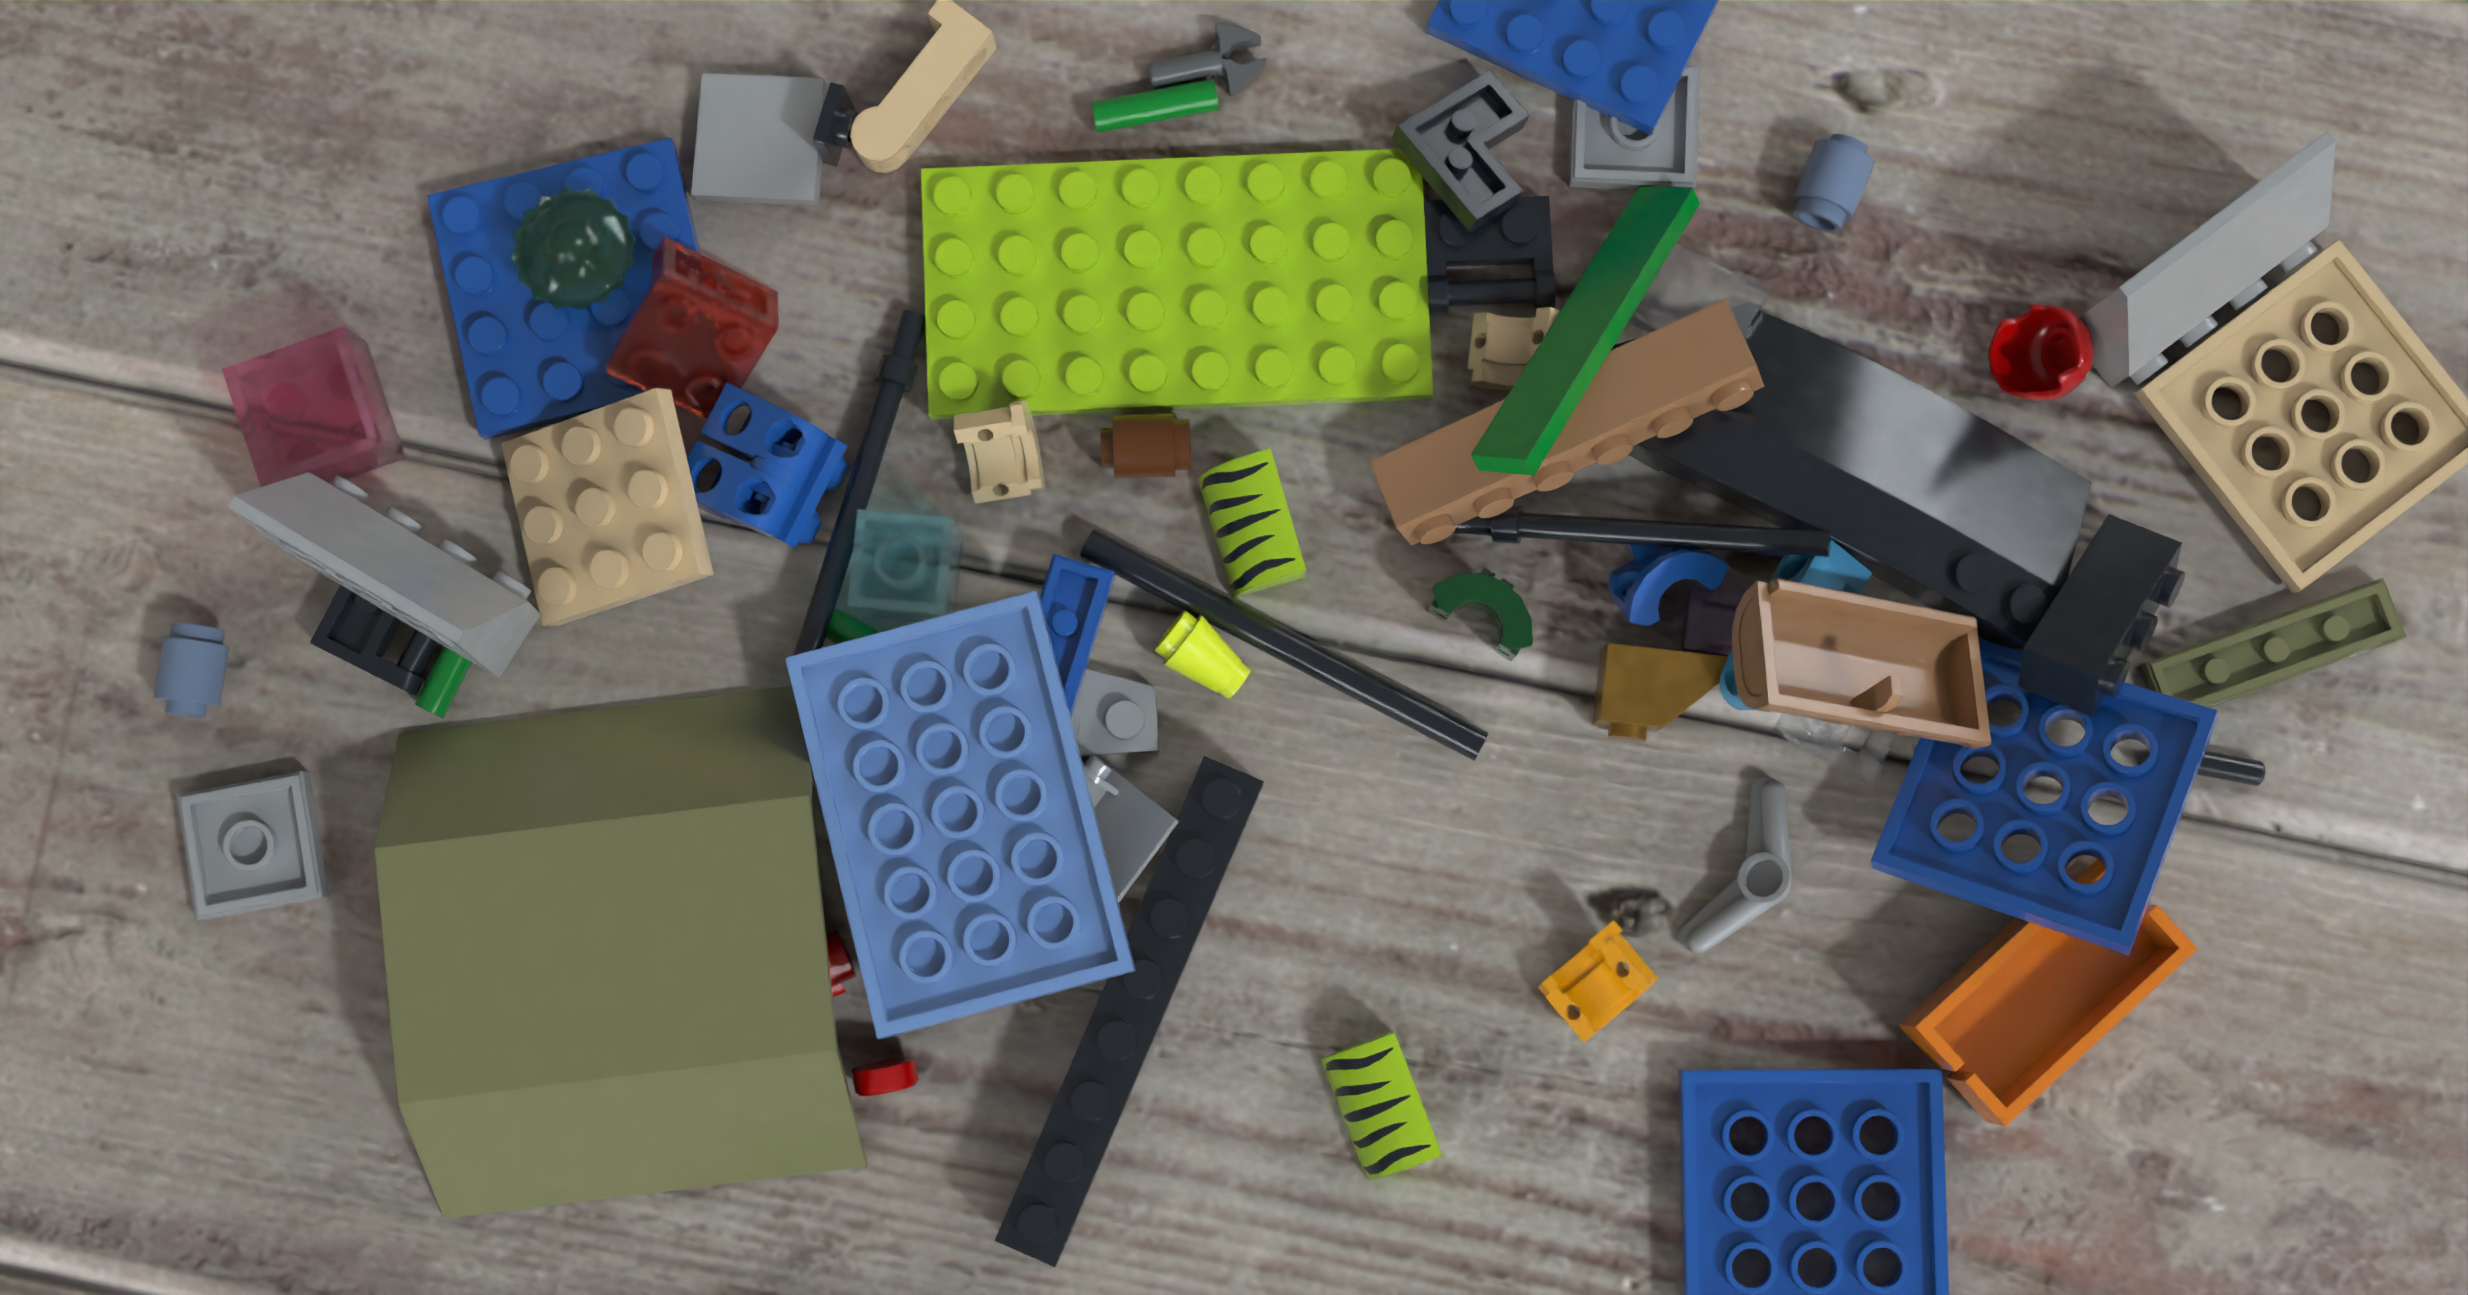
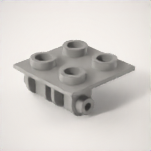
[1083,755,1179,903]

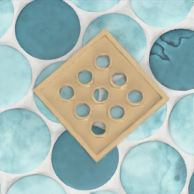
[2134,239,2468,594]

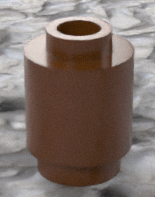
[1100,413,1191,478]

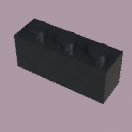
[2018,514,2185,717]

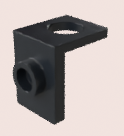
[813,82,858,167]

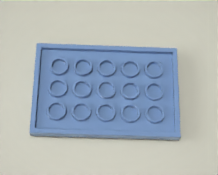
[785,591,1136,1039]

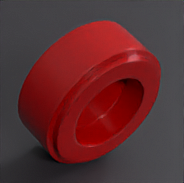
[851,1057,919,1096]

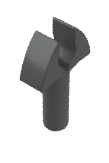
[1147,24,1266,96]

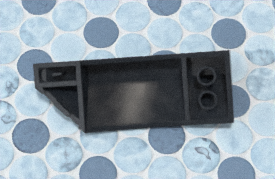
[1611,305,2092,649]

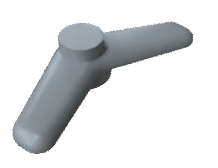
[1678,776,1792,953]

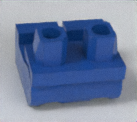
[687,382,851,548]

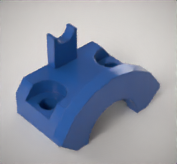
[1608,544,1729,626]

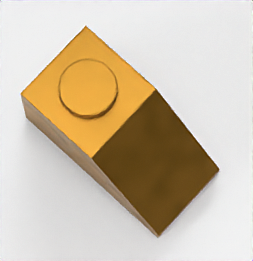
[1593,643,1728,741]

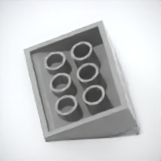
[2080,131,2336,388]
[227,472,541,679]

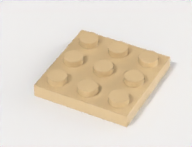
[501,388,714,626]

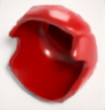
[1988,304,2094,401]

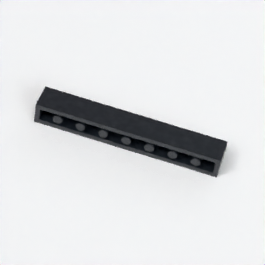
[995,756,1264,1267]

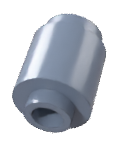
[1793,134,1875,233]
[153,623,229,718]

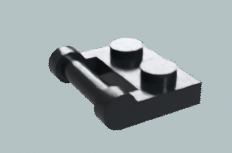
[1424,196,1556,313]
[310,585,438,696]

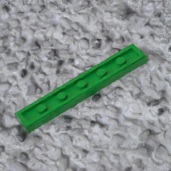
[1471,186,1700,476]

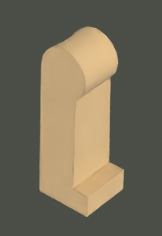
[850,0,997,173]

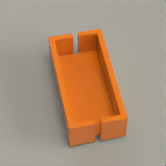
[1898,855,2198,1127]

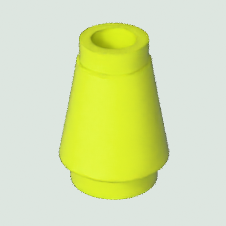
[1154,610,1251,699]

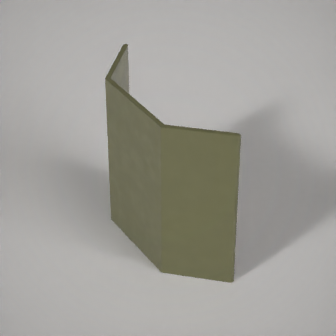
[374,686,868,1219]

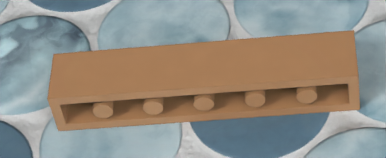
[1369,298,1765,546]

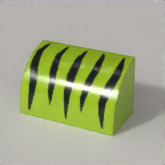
[1198,448,1306,599]
[1320,1031,1443,1180]

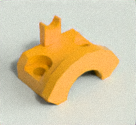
[1538,920,1659,1043]

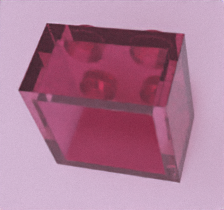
[222,326,406,487]

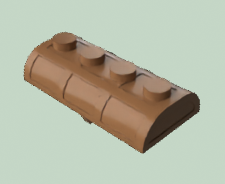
[1732,578,1992,749]

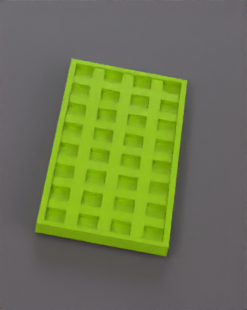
[921,149,1433,420]

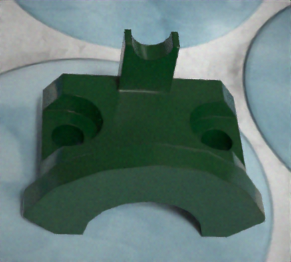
[1427,573,1533,661]

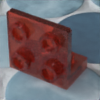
[606,236,779,419]

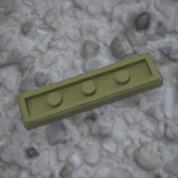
[2139,578,2407,708]

